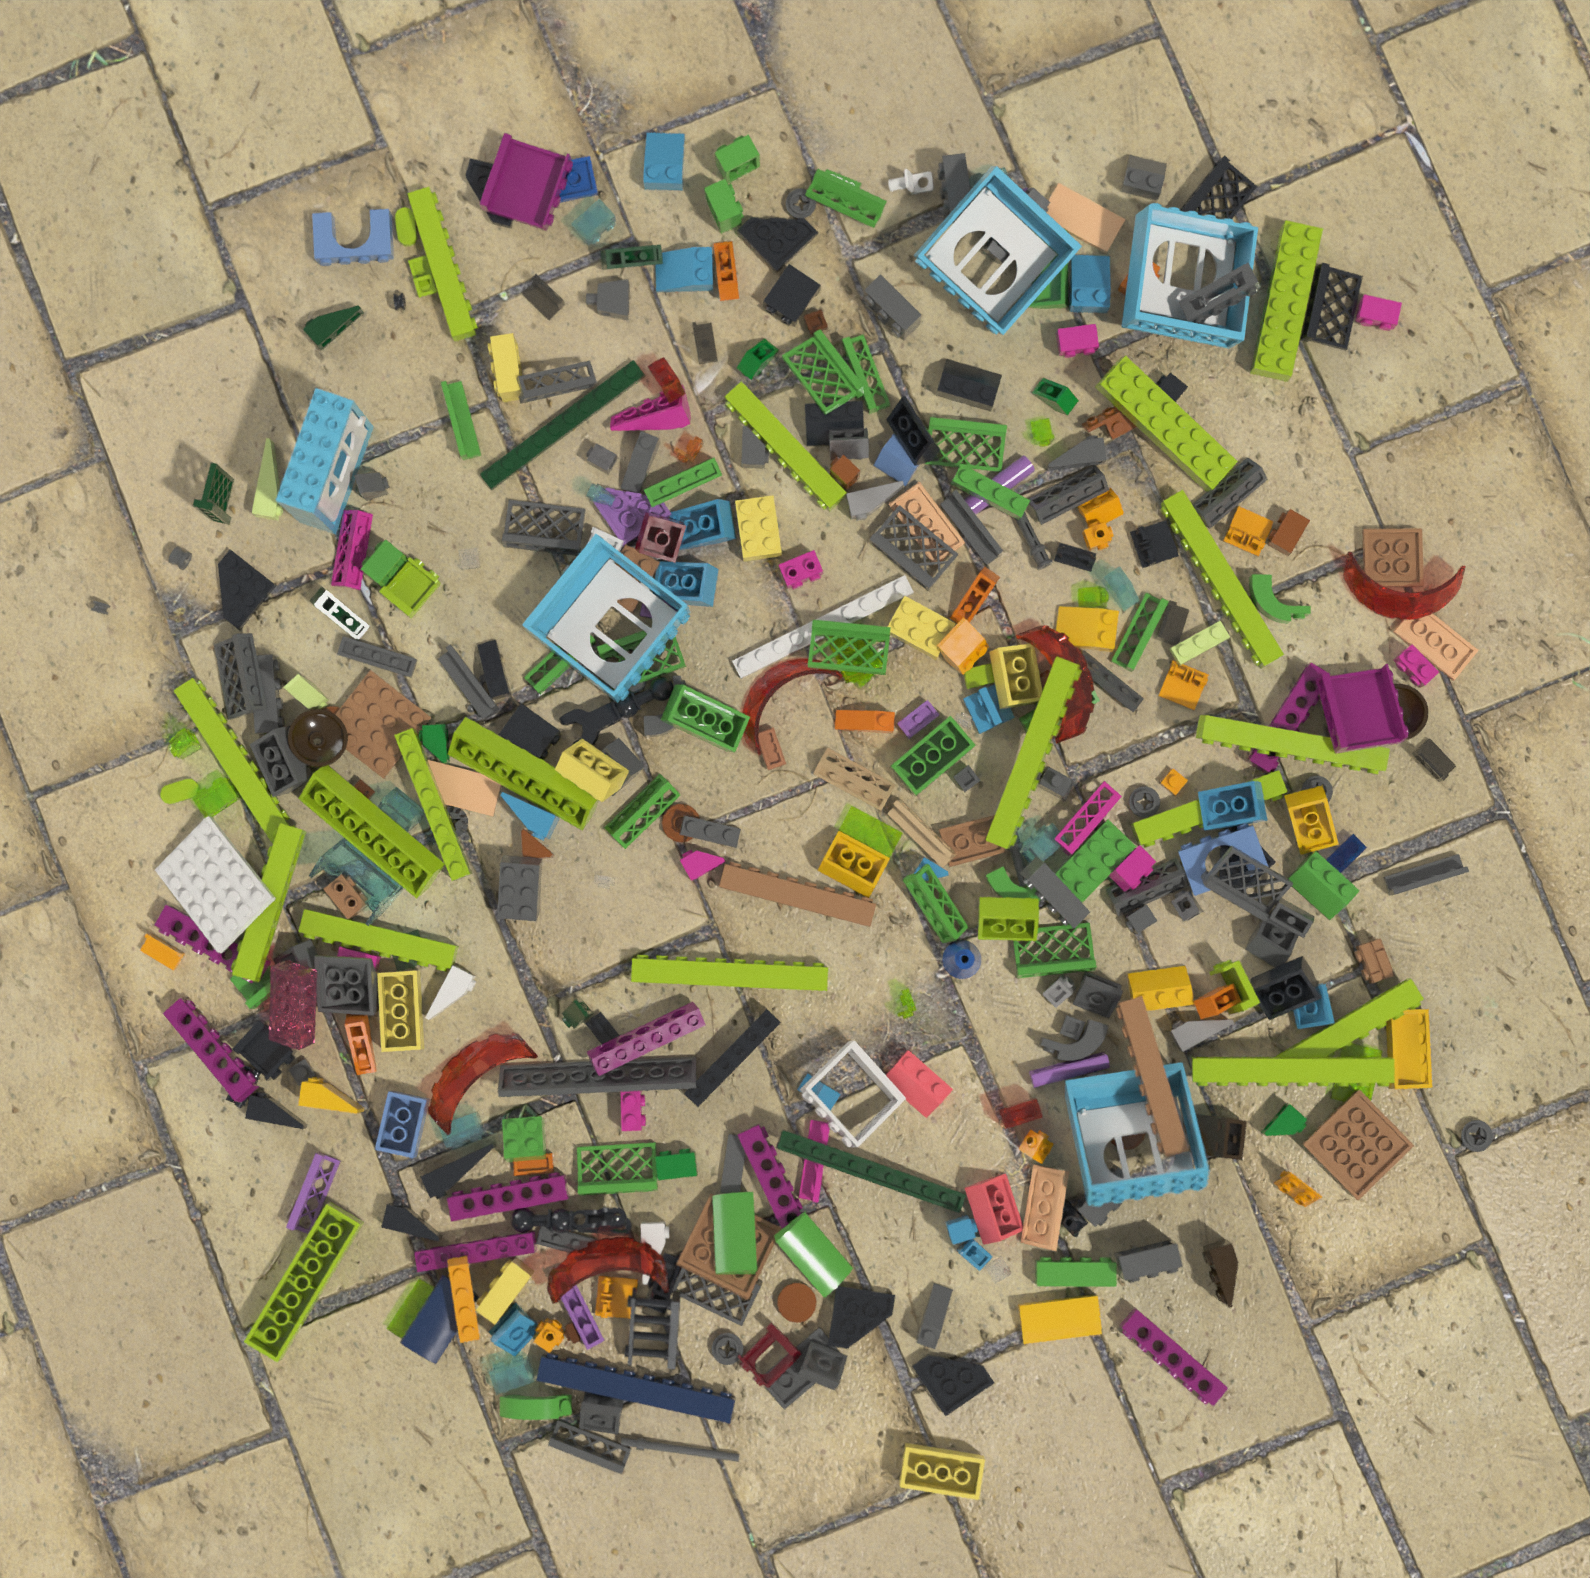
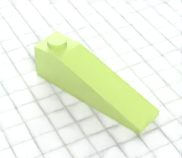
[252,438,283,521]
[284,674,329,710]

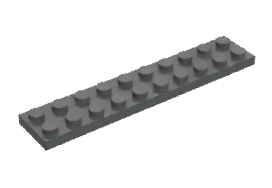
[498,1056,696,1097]

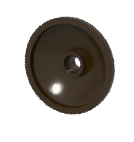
[1394,684,1429,741]
[288,709,348,767]

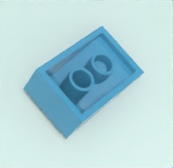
[643,133,685,191]
[656,247,714,292]
[1069,255,1111,313]
[670,499,736,550]
[653,561,719,607]
[1198,781,1268,831]
[501,792,560,841]

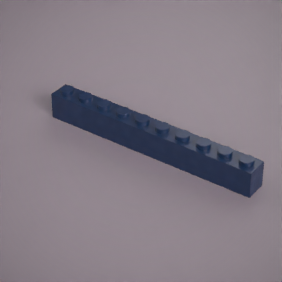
[536,1352,736,1424]

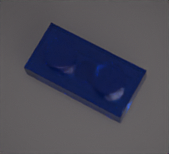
[1326,834,1367,873]

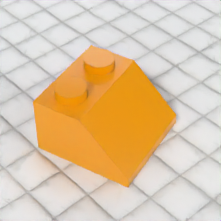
[937,617,989,675]

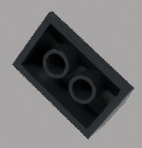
[936,359,1002,412]
[886,396,940,466]
[805,401,864,447]
[1250,956,1322,1020]

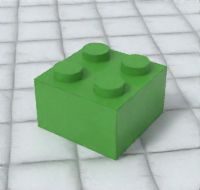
[715,134,760,184]
[704,179,743,234]
[361,539,408,587]
[502,1116,546,1162]

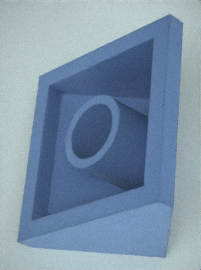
[874,434,919,487]

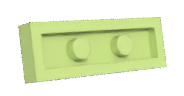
[1170,621,1230,666]

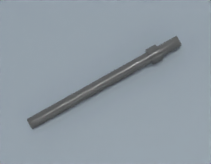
[621,1437,740,1462]

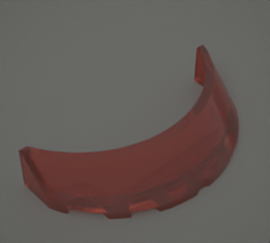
[1343,551,1466,620]
[1016,625,1094,744]
[743,658,844,757]
[428,1033,538,1135]
[547,1237,669,1304]

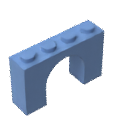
[312,209,394,266]
[1178,824,1268,896]

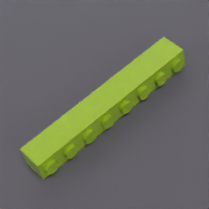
[407,187,478,342]
[725,381,847,512]
[394,728,472,881]
[1130,770,1287,848]
[231,823,306,982]
[298,909,459,972]
[1274,978,1424,1057]

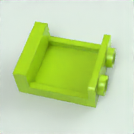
[379,557,441,619]
[1209,959,1260,1015]

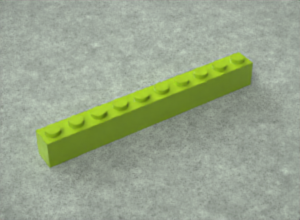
[1160,490,1284,669]
[985,656,1082,849]
[173,678,297,844]
[1196,715,1390,775]
[631,955,828,991]
[1192,1057,1395,1087]

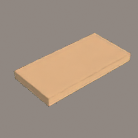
[1047,183,1126,254]
[888,481,965,566]
[1393,602,1479,681]
[418,760,502,817]
[1021,1164,1069,1251]

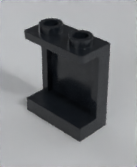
[763,264,821,327]
[498,703,561,760]
[232,1020,297,1081]

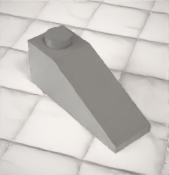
[846,481,904,521]
[1169,1019,1234,1052]

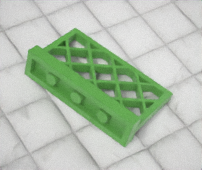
[782,329,864,415]
[925,417,1007,472]
[808,620,891,675]
[597,631,686,691]
[1013,923,1096,979]
[577,1142,658,1196]

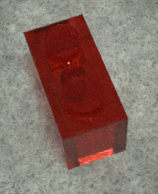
[647,357,686,403]
[998,1097,1043,1129]

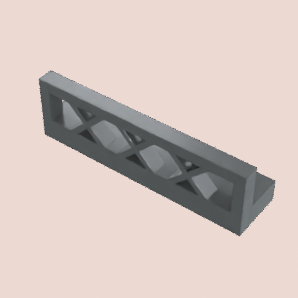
[517,361,597,404]
[1192,457,1268,529]
[1029,465,1109,525]
[940,490,1003,566]
[438,644,499,720]
[1383,854,1469,896]
[1105,858,1189,916]
[548,1419,632,1475]

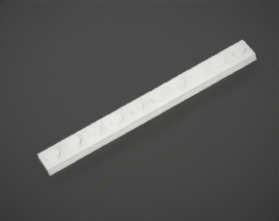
[732,575,914,679]

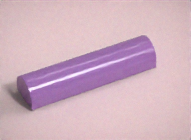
[964,455,1035,515]
[1029,1052,1110,1088]
[551,1269,605,1350]

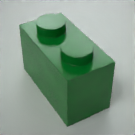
[655,1148,698,1181]

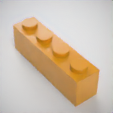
[447,1256,480,1343]

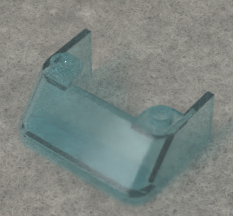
[309,838,404,926]

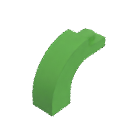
[1249,574,1311,624]
[985,867,1040,901]
[500,1394,572,1420]

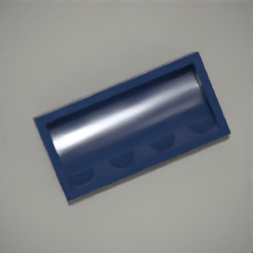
[400,1275,479,1364]

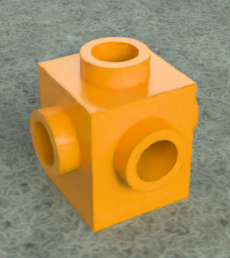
[1082,521,1114,551]
[1018,1129,1054,1164]
[533,1317,564,1353]

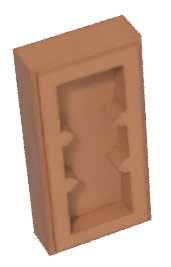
[755,727,786,771]

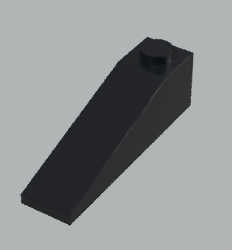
[421,1142,496,1199]

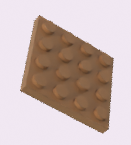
[335,670,432,779]
[1301,1089,1414,1201]
[676,1193,782,1300]

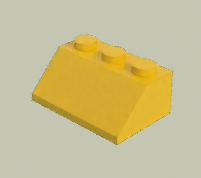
[817,831,890,898]
[1127,966,1194,1011]

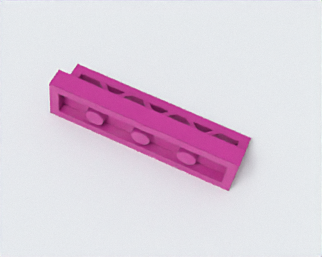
[331,510,373,590]
[1053,781,1122,856]
[799,1120,830,1203]

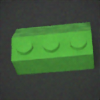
[1288,851,1360,920]

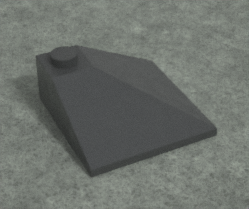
[314,955,379,1015]

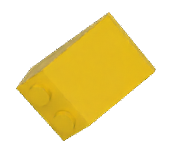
[1054,606,1119,652]
[1284,785,1339,855]
[298,1077,364,1114]

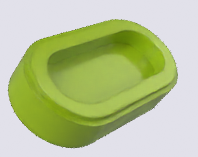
[395,207,417,247]
[160,779,200,804]

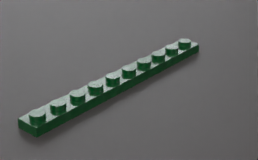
[480,360,646,490]
[776,1129,966,1213]

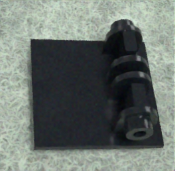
[1130,520,1179,568]

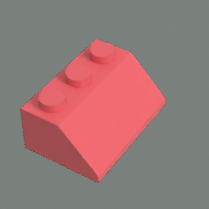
[886,1050,953,1118]
[965,1173,1023,1245]

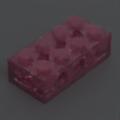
[269,960,317,1050]

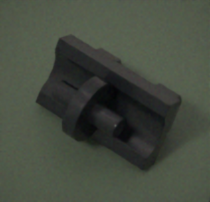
[1061,1199,1088,1237]

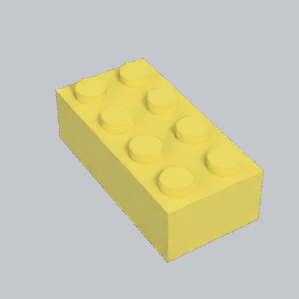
[377,971,424,1052]
[899,1443,985,1500]

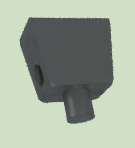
[586,279,630,320]
[1036,767,1074,801]

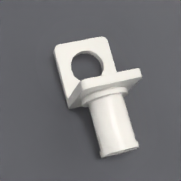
[889,169,934,194]

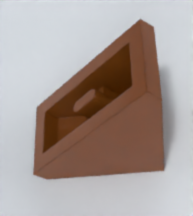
[521,829,555,859]

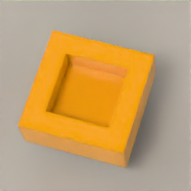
[1160,768,1188,796]

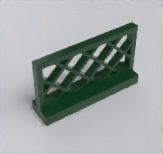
[193,462,234,525]

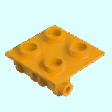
[1223,506,1274,557]
[1158,660,1209,710]
[1274,1170,1322,1207]
[595,1276,638,1319]

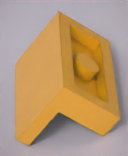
[1077,488,1124,528]
[140,933,185,970]

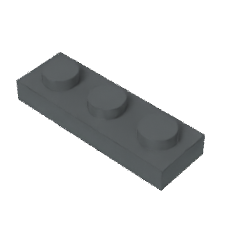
[679,816,741,848]

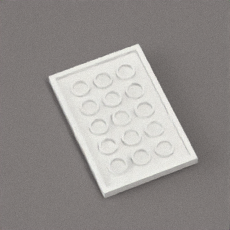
[155,815,276,953]

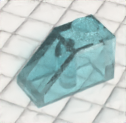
[1101,566,1140,612]

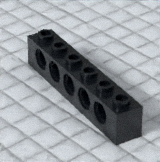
[684,1009,781,1107]

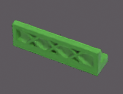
[805,169,887,228]
[842,334,891,414]
[441,381,482,461]
[643,457,722,507]
[1111,593,1169,672]
[524,634,596,695]
[604,774,681,849]
[903,864,968,943]

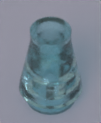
[586,483,616,507]

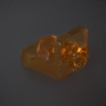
[674,436,704,463]

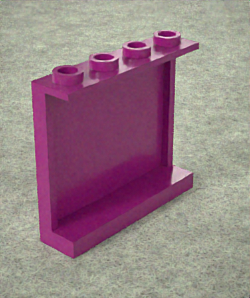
[479,133,573,231]
[1316,664,1408,754]

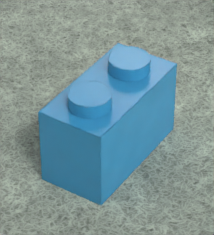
[945,1215,978,1245]

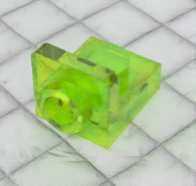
[1030,418,1055,447]
[1078,586,1109,608]
[897,988,917,1019]

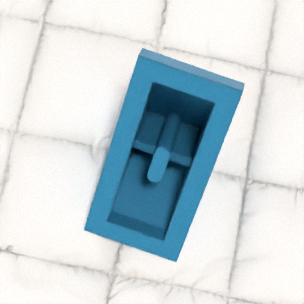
[914,857,949,881]
[797,1073,841,1111]
[957,1238,993,1271]

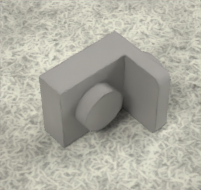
[1043,974,1076,1008]

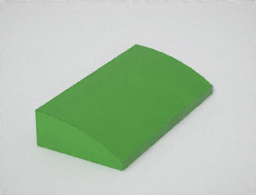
[1028,228,1068,309]
[712,1192,757,1275]
[774,1211,853,1298]

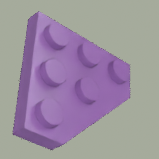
[591,488,672,547]

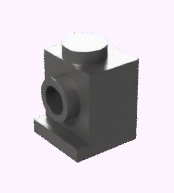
[1171,890,1203,922]

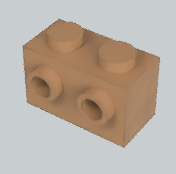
[324,874,369,920]

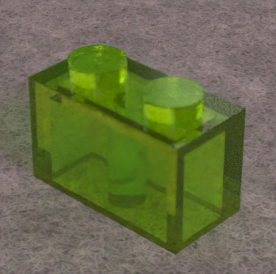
[193,777,242,818]

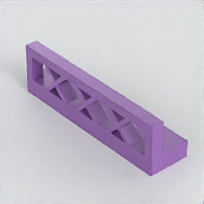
[286,1152,341,1234]

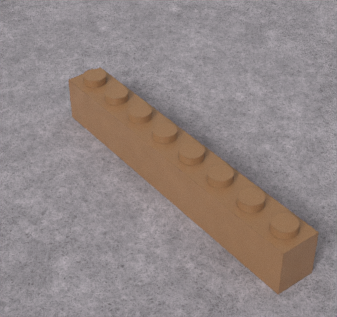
[719,862,876,927]
[1115,996,1189,1158]

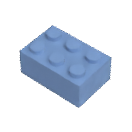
[375,1091,430,1158]

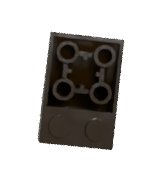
[1183,1114,1247,1160]
[1202,1239,1239,1308]

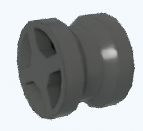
[168,546,192,570]

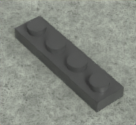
[337,636,418,678]
[1074,650,1144,712]

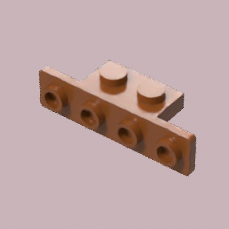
[1081,406,1137,440]

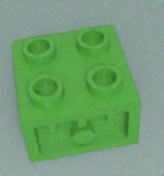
[230,965,285,1009]

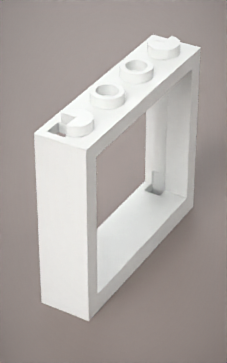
[800,1040,906,1148]

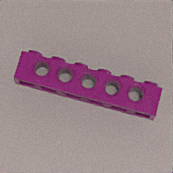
[1246,662,1331,774]
[154,905,271,983]
[163,998,259,1102]
[587,1002,706,1076]
[737,1124,803,1229]
[447,1172,570,1222]
[414,1231,537,1272]
[1120,1307,1229,1407]

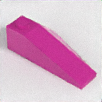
[610,384,691,431]

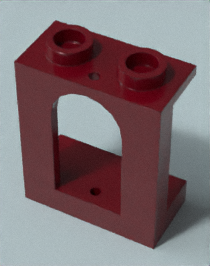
[738,1323,802,1388]

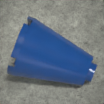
[942,940,981,979]

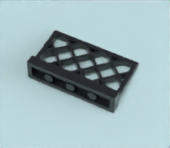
[1180,155,1257,219]
[1300,263,1363,351]

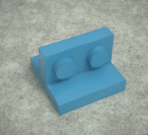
[963,684,1015,734]
[1293,983,1335,1029]
[489,1302,539,1356]

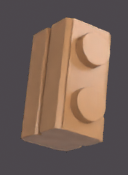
[1354,938,1395,983]

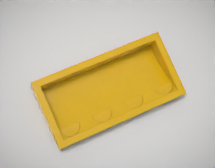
[1386,1009,1432,1089]
[1018,1294,1102,1344]

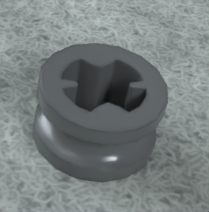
[91,601,110,615]

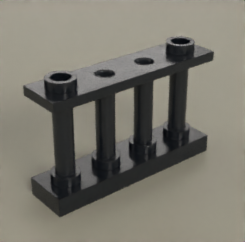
[625,1287,681,1369]

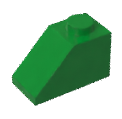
[737,338,779,380]
[1032,378,1079,416]
[419,724,450,765]
[1261,1103,1308,1136]

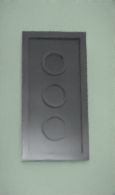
[764,1327,841,1410]

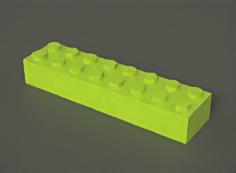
[1250,220,1323,382]
[1095,355,1238,492]
[448,717,599,831]
[298,765,445,899]
[244,1202,364,1363]

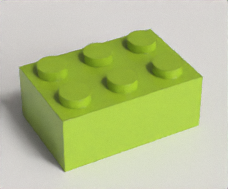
[978,897,1039,941]

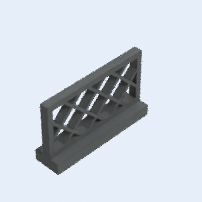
[502,500,586,556]
[869,505,959,591]
[214,633,267,720]
[1201,846,1293,922]
[672,1268,763,1326]

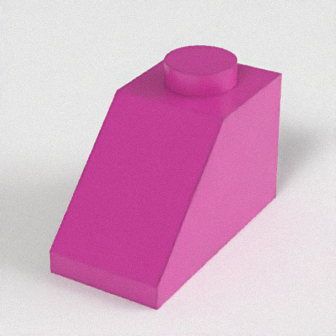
[680,850,725,881]

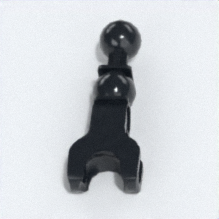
[559,677,674,746]
[510,1208,632,1236]

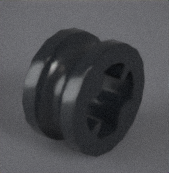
[393,293,406,311]

